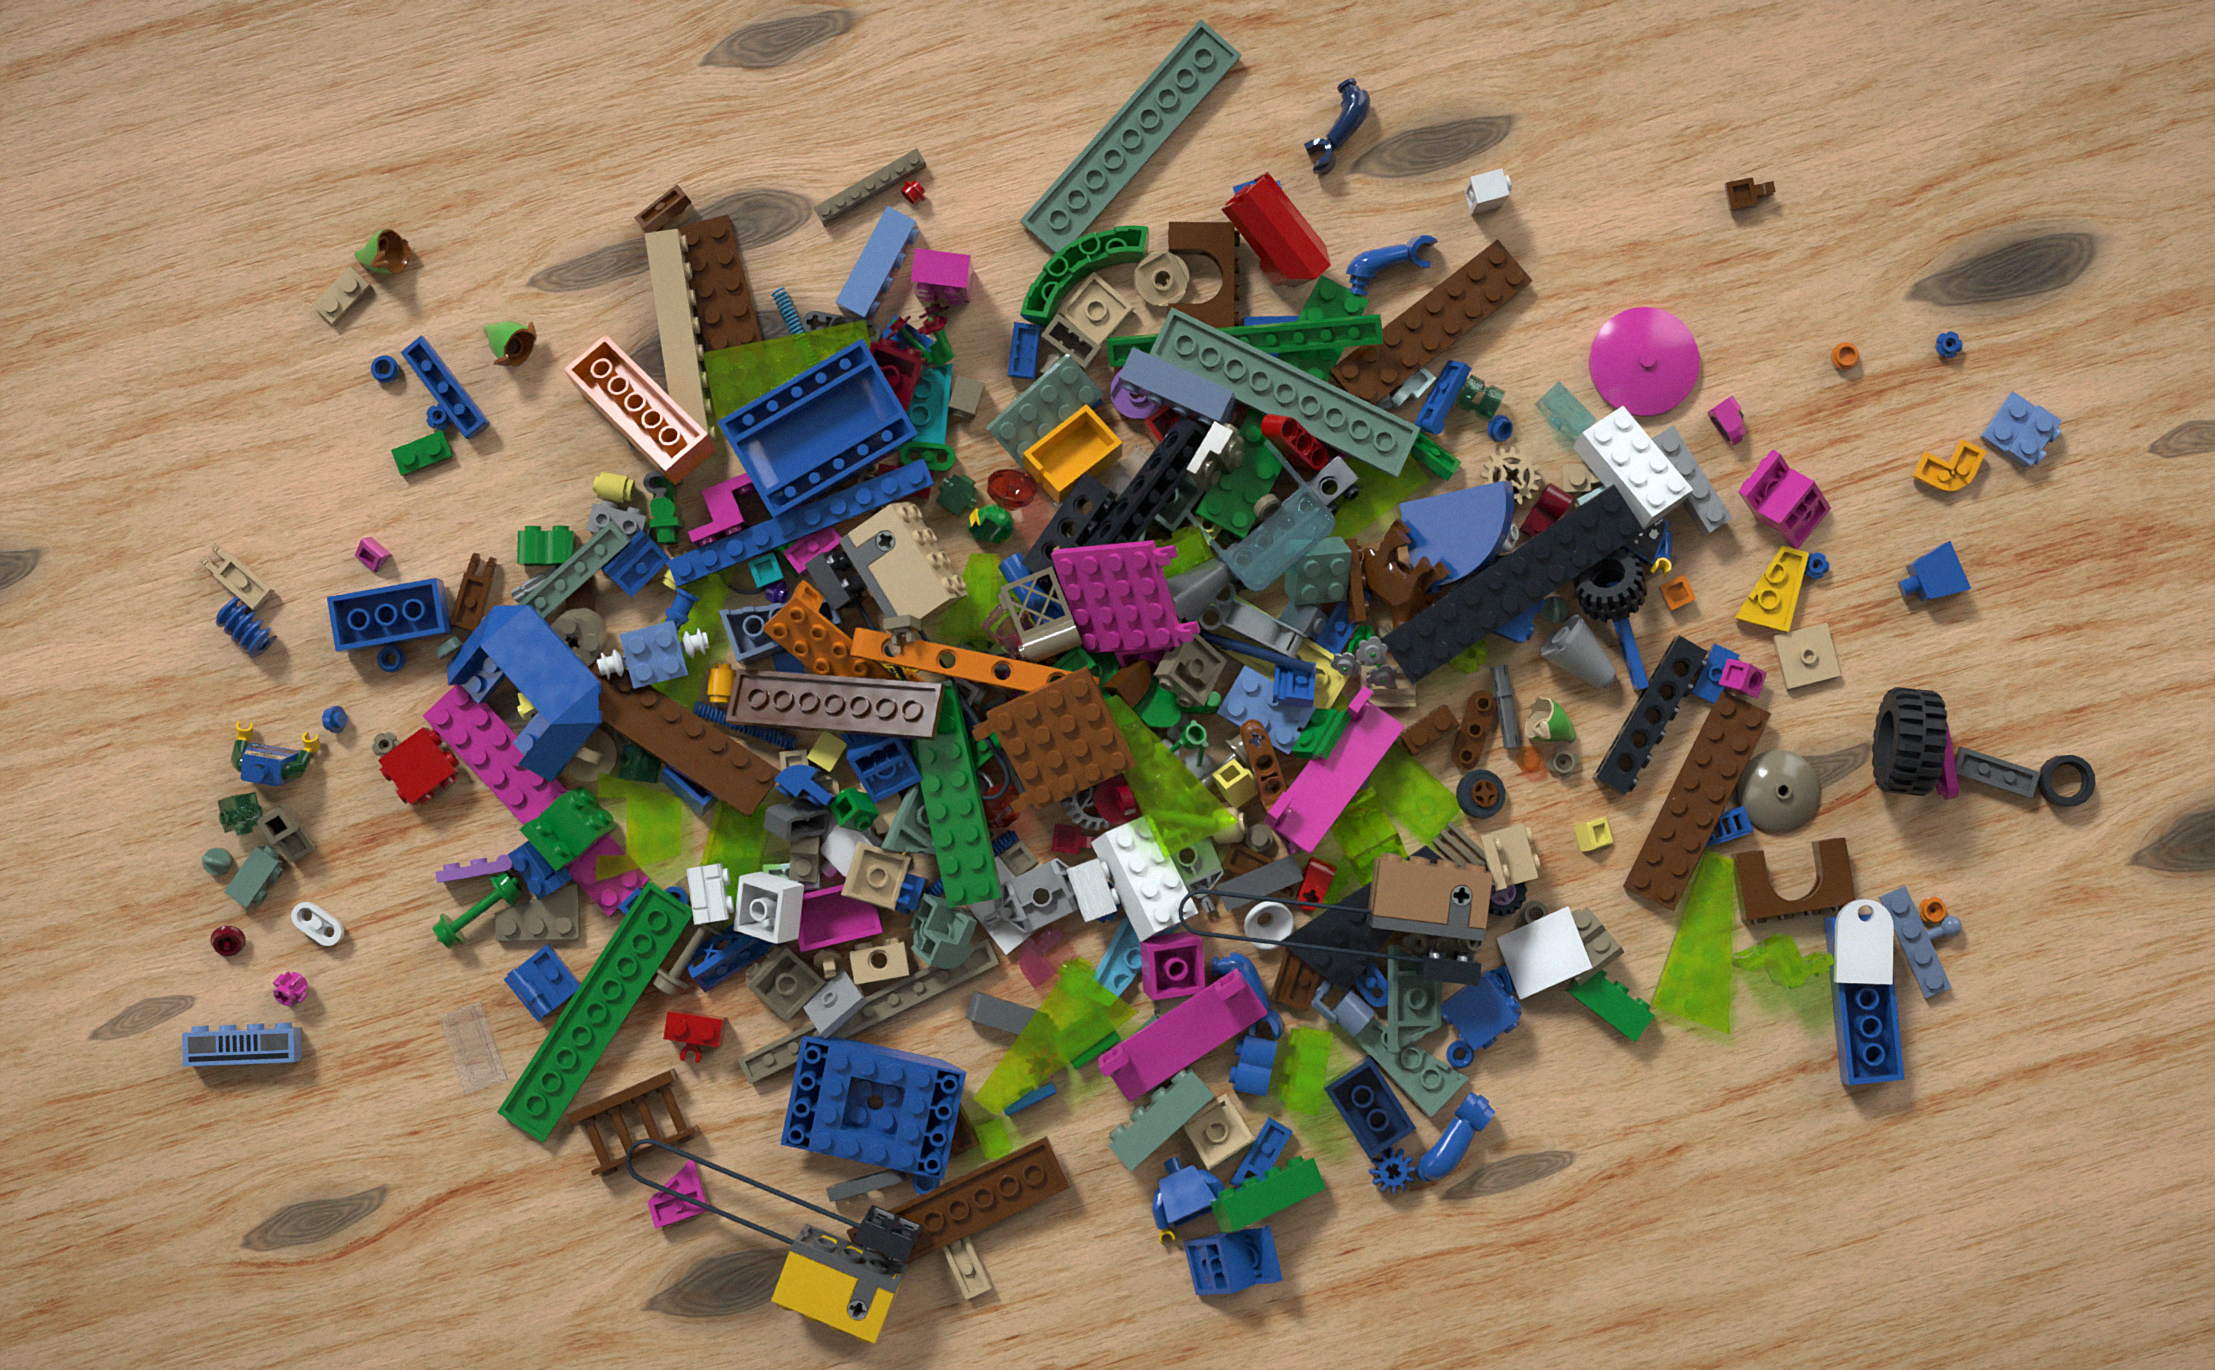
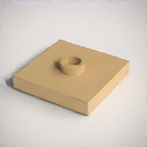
[1057,272,1134,346]
[1772,623,1841,689]
[841,841,911,911]
[1181,1093,1256,1171]

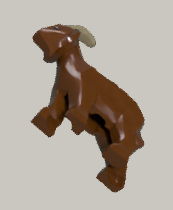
[1361,519,1452,638]

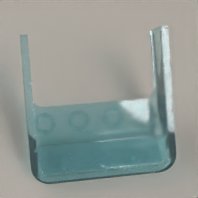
[1183,440,1335,592]

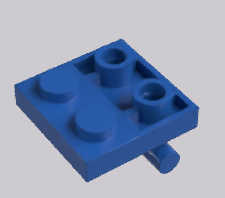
[504,944,581,1022]

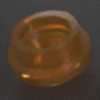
[1516,745,1544,773]

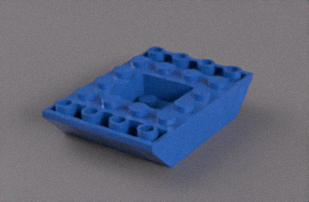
[780,1036,967,1180]

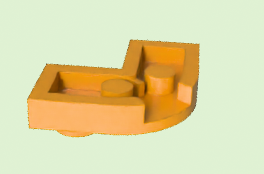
[1911,439,1987,492]

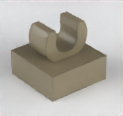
[883,614,921,646]

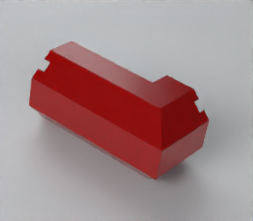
[1221,171,1331,288]

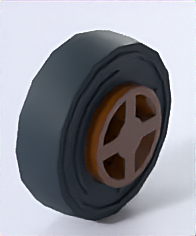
[1456,769,1506,819]

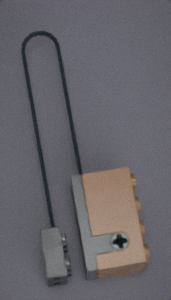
[1178,852,1493,986]

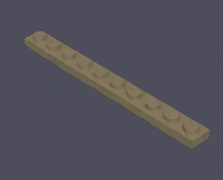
[738,938,999,1084]

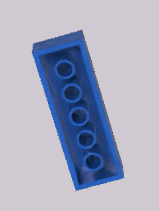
[1823,913,1905,1085]

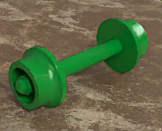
[432,871,523,949]

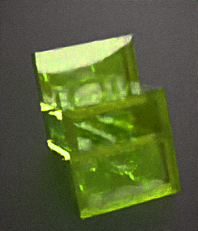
[1330,787,1408,888]
[1729,933,1836,989]

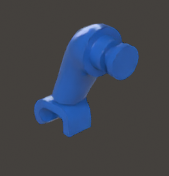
[1346,235,1438,296]
[1212,952,1283,1040]
[1416,1092,1495,1183]

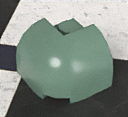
[910,893,977,969]

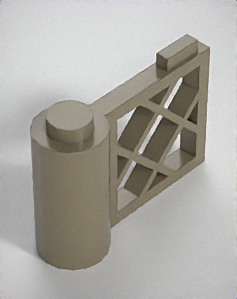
[997,567,1083,664]

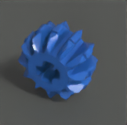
[1368,1146,1416,1194]

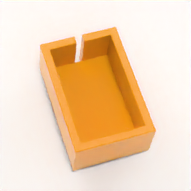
[1023,404,1123,505]

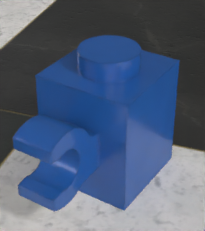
[895,872,927,914]

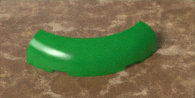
[1020,225,1149,328]

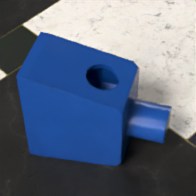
[1898,541,1971,601]

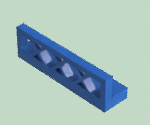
[687,923,780,993]

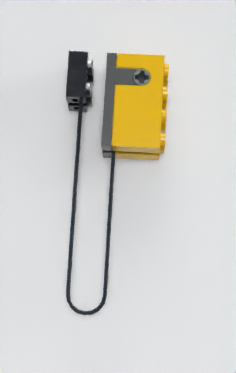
[625,1138,924,1344]

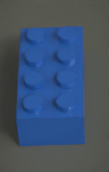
[327,578,452,653]

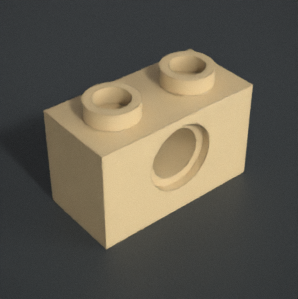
[849,937,911,985]

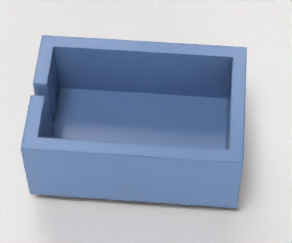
[1216,665,1316,756]

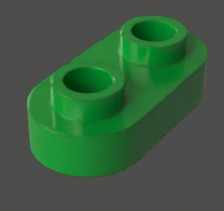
[900,441,956,472]

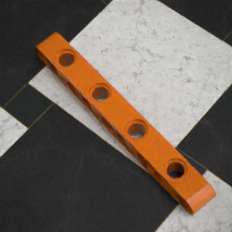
[850,628,1100,693]

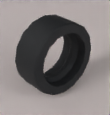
[2038,755,2096,807]

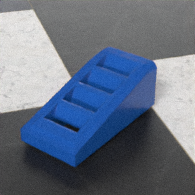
[1706,806,1753,847]

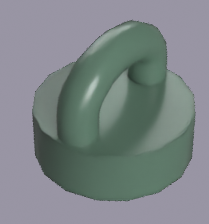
[1540,596,1569,624]
[201,848,232,875]

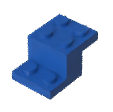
[840,733,923,803]
[1183,1225,1283,1295]

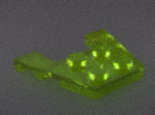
[596,772,681,881]

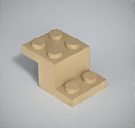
[1479,822,1542,891]

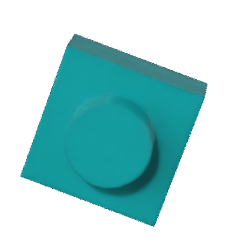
[748,552,784,588]

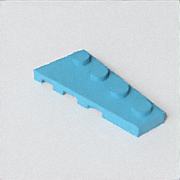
[1084,913,1182,1007]

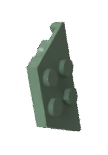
[881,781,936,855]
[1387,945,1442,1053]

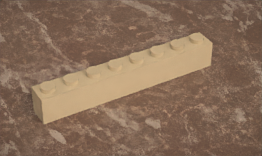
[645,229,717,443]

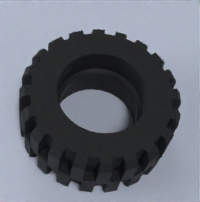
[1872,687,1948,796]

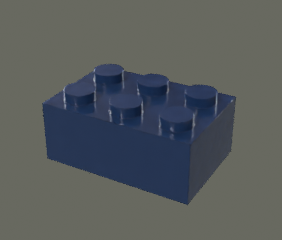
[1322,1056,1417,1159]

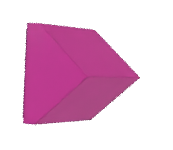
[355,537,392,573]

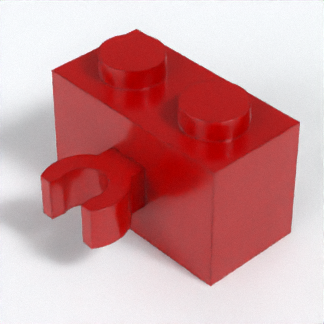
[663,1010,726,1063]

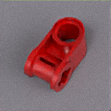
[1296,856,1337,911]

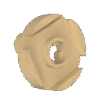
[1134,251,1189,307]

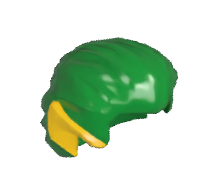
[968,504,1015,544]

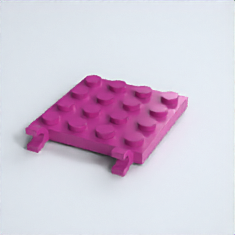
[1051,540,1200,653]

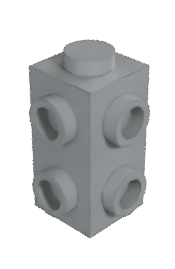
[586,501,652,540]

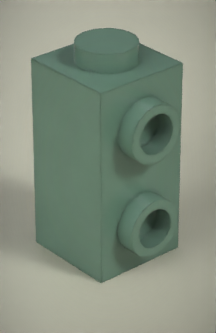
[224,845,285,908]

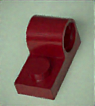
[1519,482,1574,538]

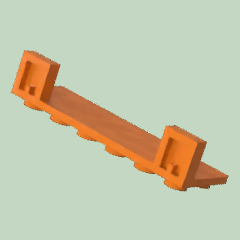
[763,580,926,683]

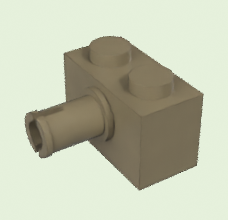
[1039,314,1101,375]

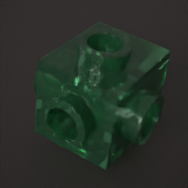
[619,745,661,784]
[218,792,262,836]

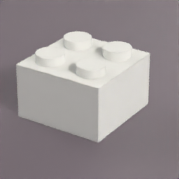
[734,871,804,944]

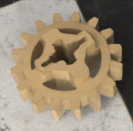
[1480,446,1541,506]

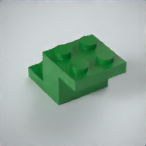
[519,785,618,872]

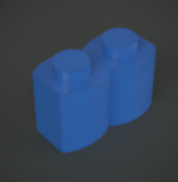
[1228,1034,1277,1097]

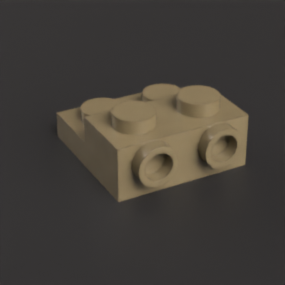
[1186,422,1245,492]
[1154,634,1227,708]
[1571,907,1624,986]
[744,942,825,1022]

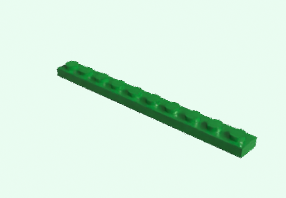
[1107,314,1384,367]

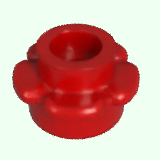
[900,180,925,206]

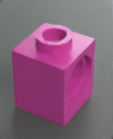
[1719,658,1767,699]

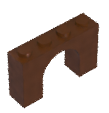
[1168,222,1240,328]
[1730,837,1856,924]

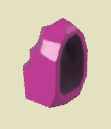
[1707,395,1746,445]

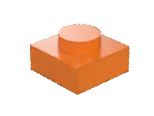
[1658,574,1696,611]

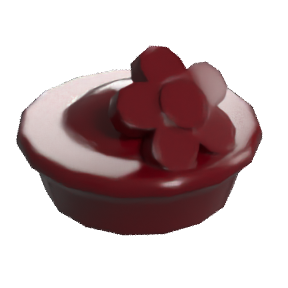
[210,926,246,956]

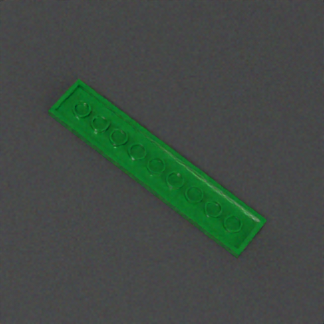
[1195,275,1369,540]
[497,880,693,1143]

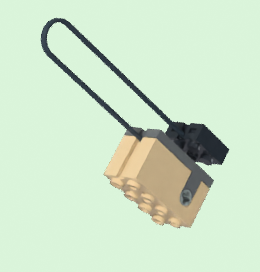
[804,502,1010,801]

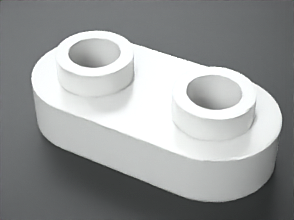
[291,902,344,946]

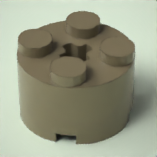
[550,608,608,667]

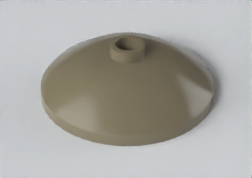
[1736,750,1820,832]

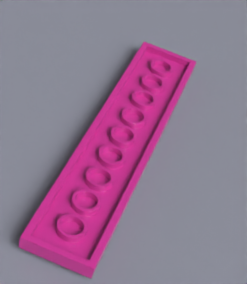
[423,684,651,917]

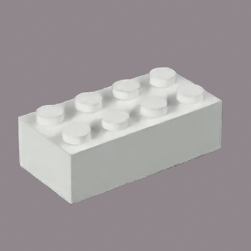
[1573,406,1693,529]
[1091,814,1198,942]

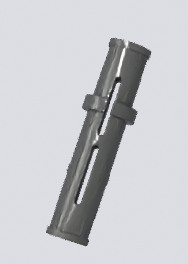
[1490,665,1521,749]

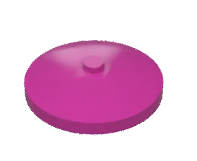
[1588,307,1700,417]

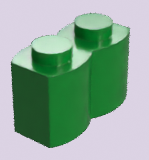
[517,525,576,566]

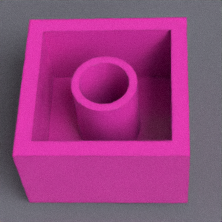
[1140,931,1205,1001]

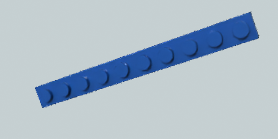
[667,458,935,587]

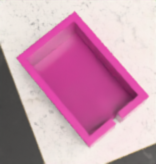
[911,248,974,306]
[798,885,885,952]

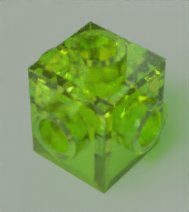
[1448,640,1488,674]

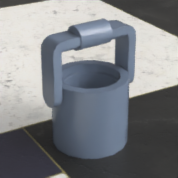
[1311,980,1375,1038]

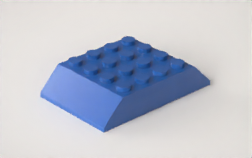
[718,339,918,518]

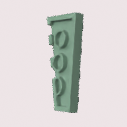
[1352,1018,1469,1118]

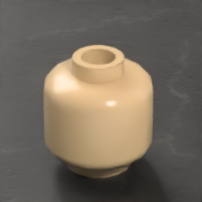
[1207,807,1249,845]

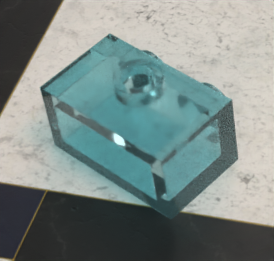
[1534,381,1597,443]

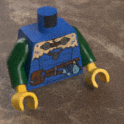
[231,721,321,786]

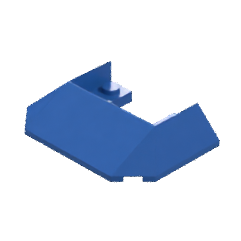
[447,605,602,782]

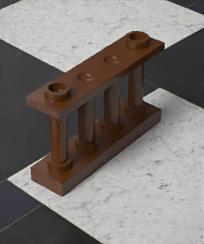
[567,1068,699,1178]

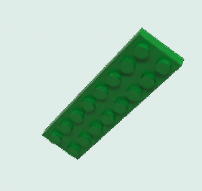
[911,679,1003,908]

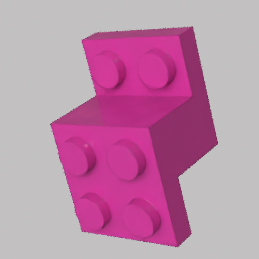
[1738,449,1831,550]
[688,472,758,548]

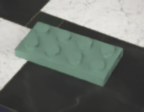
[986,353,1104,468]

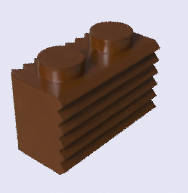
[1398,704,1460,757]

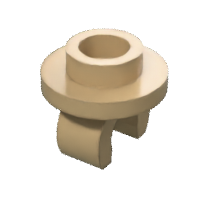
[813,948,841,979]

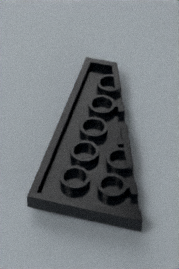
[1280,845,1444,993]

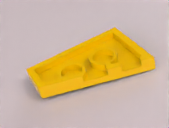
[1733,546,1809,633]

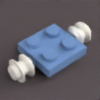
[597,620,710,689]

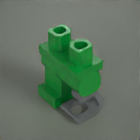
[643,471,685,545]

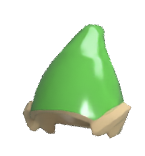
[1525,695,1576,743]

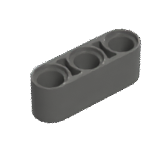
[965,991,1050,1041]

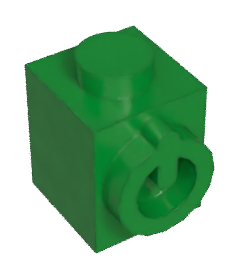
[829,787,880,832]

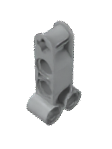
[1197,582,1308,659]

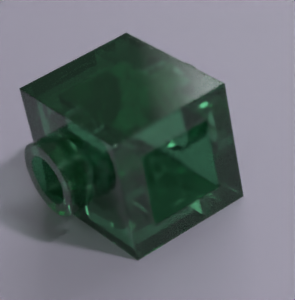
[936,474,979,519]

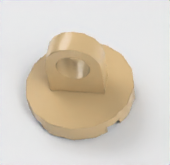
[566,728,619,782]

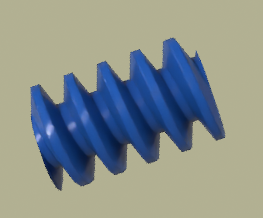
[216,597,277,658]

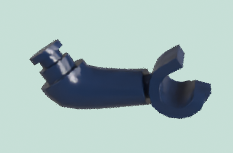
[1304,78,1370,175]

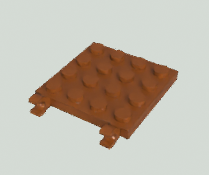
[972,666,1137,813]

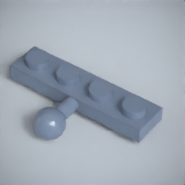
[1878,886,1962,998]

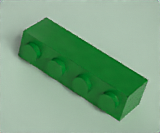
[1210,1155,1326,1233]

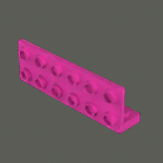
[1264,686,1404,854]
[1098,968,1267,1102]

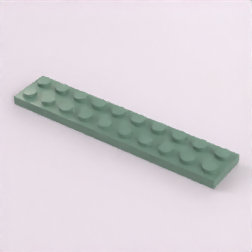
[1020,19,1241,254]
[1149,308,1420,479]

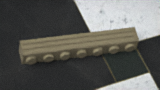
[814,148,926,225]

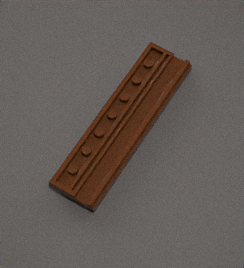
[587,653,781,820]

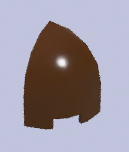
[1102,659,1151,709]

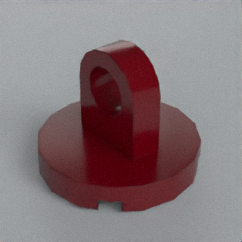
[1092,770,1148,825]

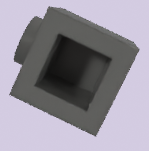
[1279,599,1328,641]

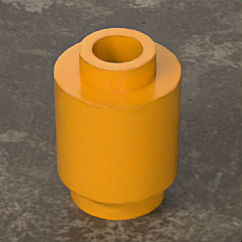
[707,663,736,703]

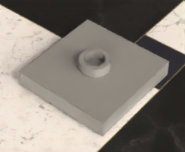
[803,967,868,1039]

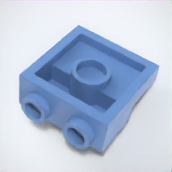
[1980,391,2062,468]

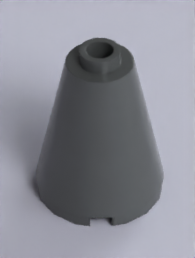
[1166,558,1232,623]

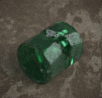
[1455,374,1505,423]

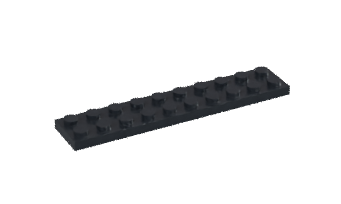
[1381,484,1645,685]

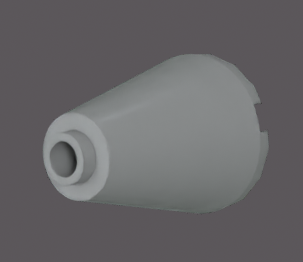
[1540,614,1616,689]

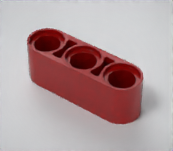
[1261,414,1328,471]

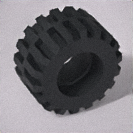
[1573,548,1647,622]

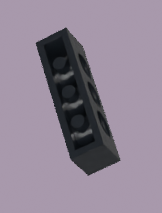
[1021,472,1118,585]

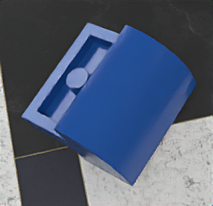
[774,765,836,807]

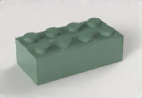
[1108,1067,1214,1171]

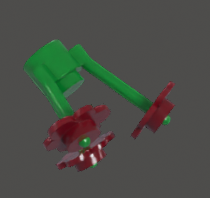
[887,303,955,367]

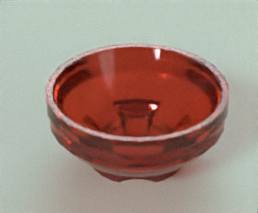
[987,469,1037,511]
[982,783,1021,829]

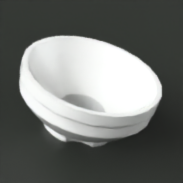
[1244,901,1294,949]

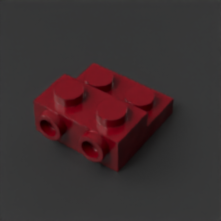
[869,337,928,412]

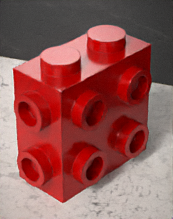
[378,727,461,806]

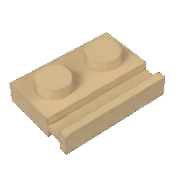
[1360,665,1416,707]

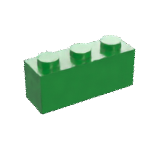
[1565,969,1655,1042]

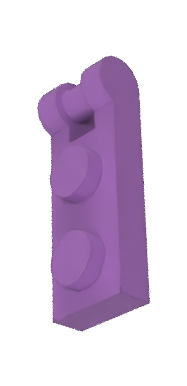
[435,854,515,883]

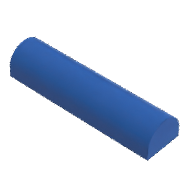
[400,335,490,439]
[998,552,1071,659]

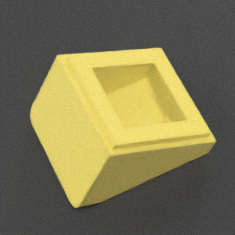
[1574,817,1614,852]

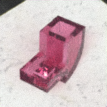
[1019,927,1065,989]

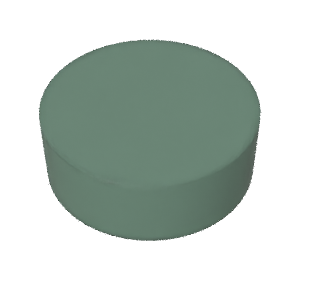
[433,636,461,660]

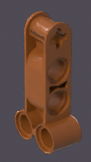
[1240,719,1287,830]

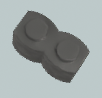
[764,798,830,841]

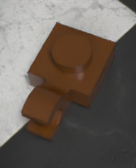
[1724,177,1776,211]

